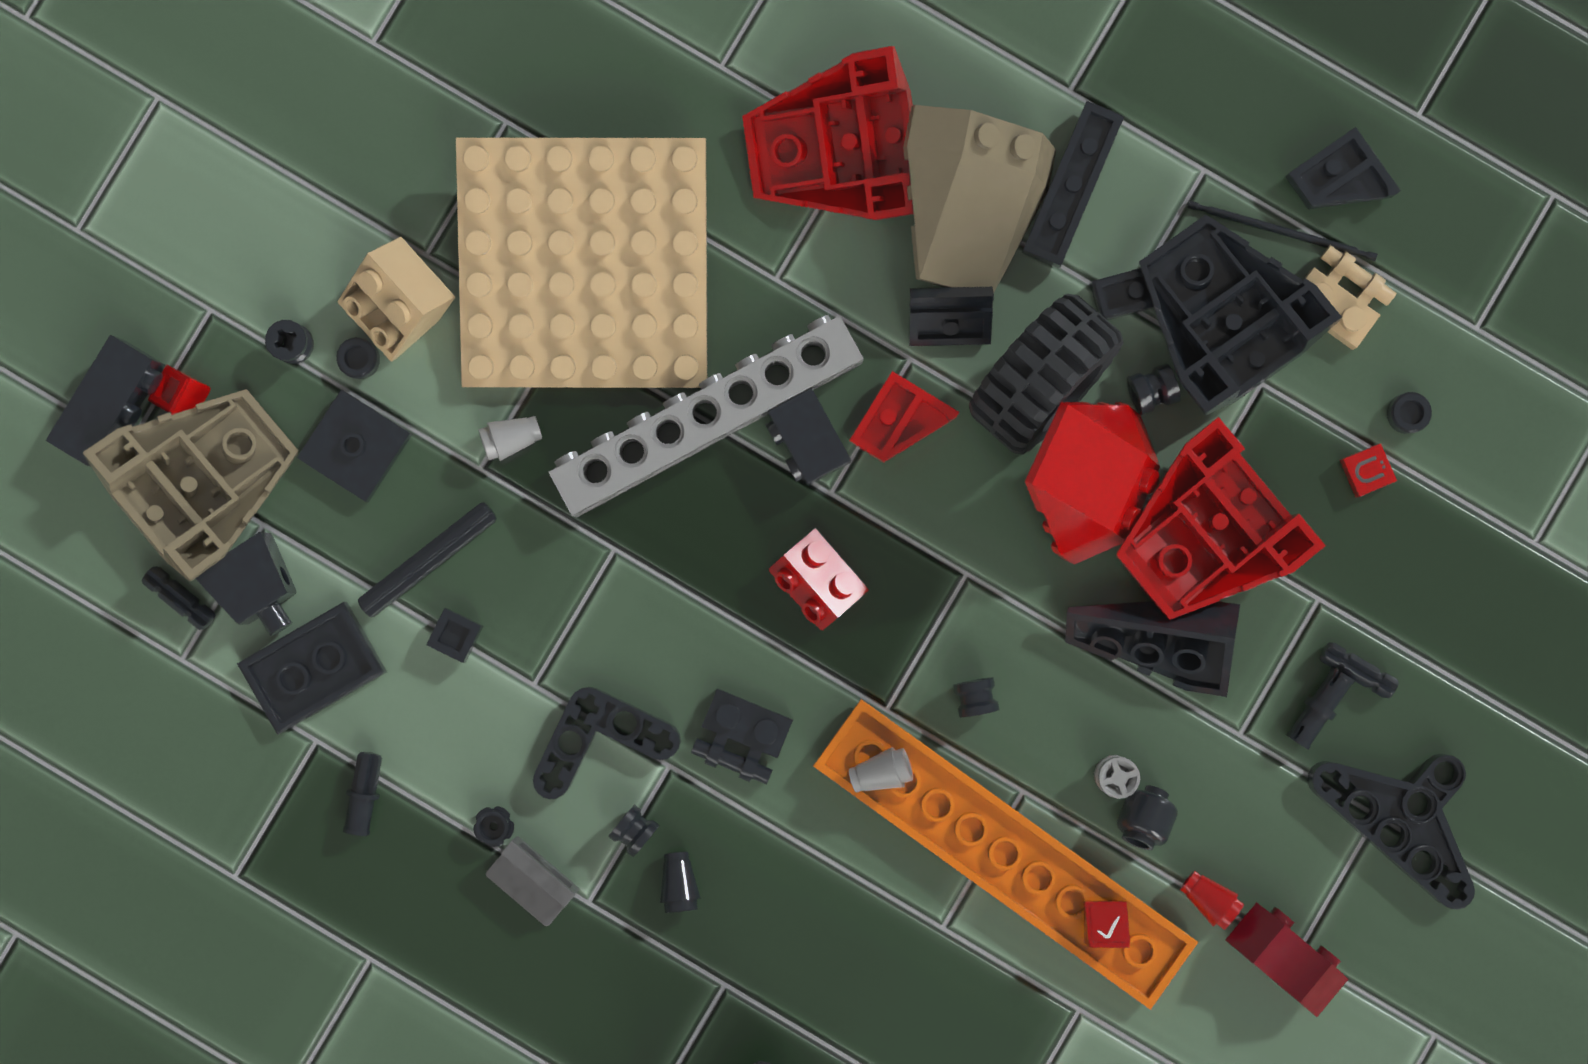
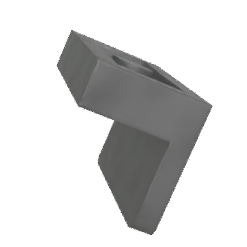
[486,836,580,926]

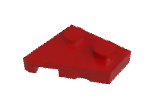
[849,371,959,463]

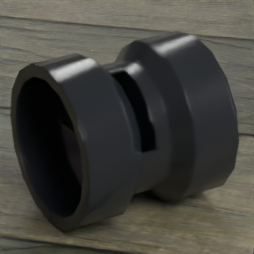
[1127,363,1181,415]

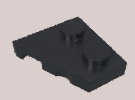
[1285,127,1401,210]

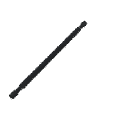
[1187,200,1378,261]

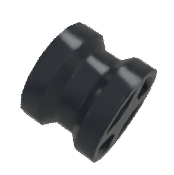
[265,320,314,364]
[953,677,1000,718]
[608,804,660,857]

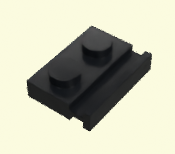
[908,286,994,346]

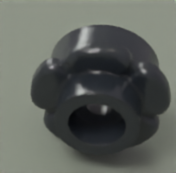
[473,806,514,847]

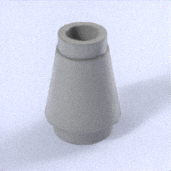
[478,416,542,461]
[849,747,913,793]

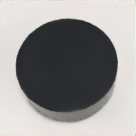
[336,337,380,379]
[1387,392,1432,434]

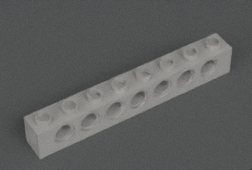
[549,315,864,518]

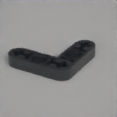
[533,687,681,799]

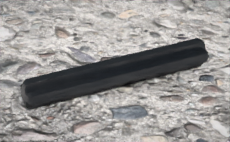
[358,502,497,617]

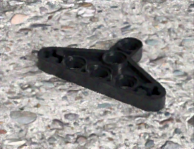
[1307,754,1475,910]

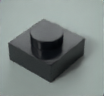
[426,608,484,663]

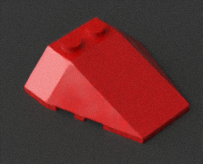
[742,46,914,220]
[1025,402,1160,565]
[1116,417,1326,620]

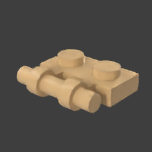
[1303,245,1397,350]

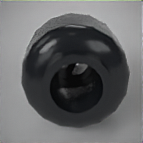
[1117,785,1178,850]

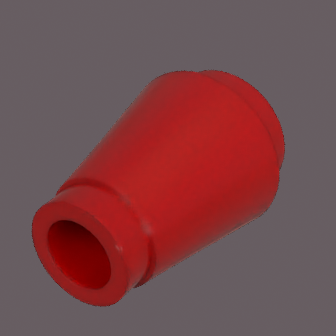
[1179,870,1244,930]

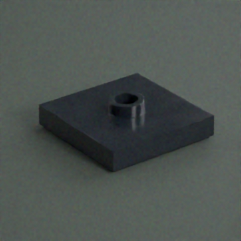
[297,389,413,503]

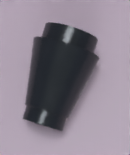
[660,852,701,913]

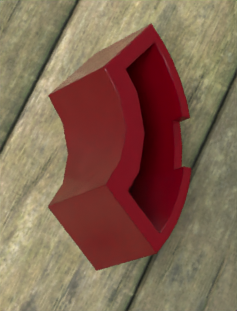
[1225,902,1349,1017]

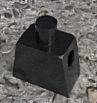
[196,532,296,636]

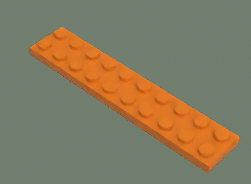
[813,699,1198,1010]

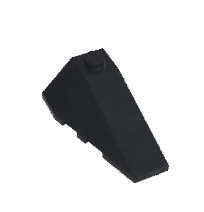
[1065,601,1240,697]

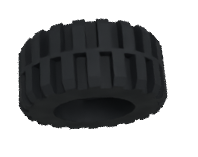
[969,294,1124,455]

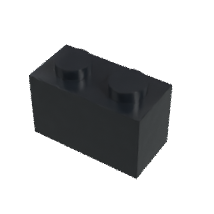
[765,388,851,486]

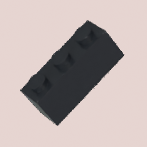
[45,335,165,467]

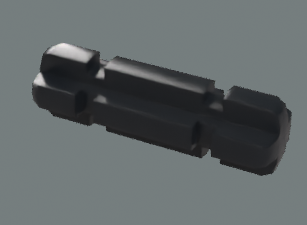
[141,566,216,630]
[1319,642,1399,698]

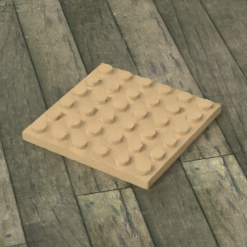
[456,138,707,388]

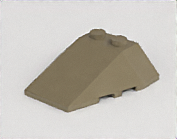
[903,105,1056,293]
[83,389,299,582]

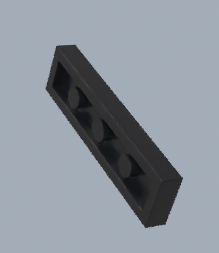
[1022,101,1125,268]

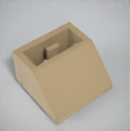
[337,237,455,362]

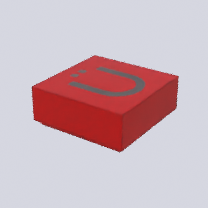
[1339,443,1397,497]

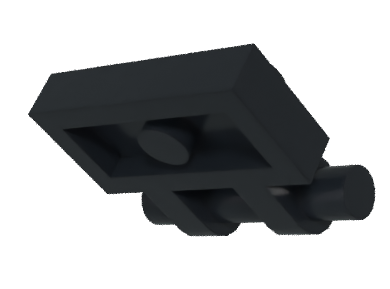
[691,688,793,785]

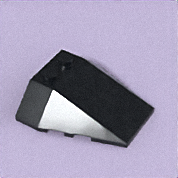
[1139,215,1342,415]

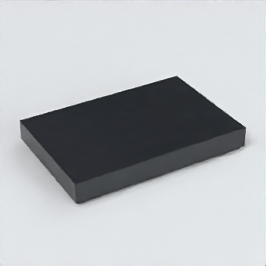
[237,602,387,735]

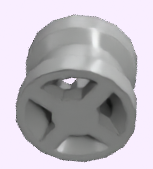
[1094,755,1140,799]

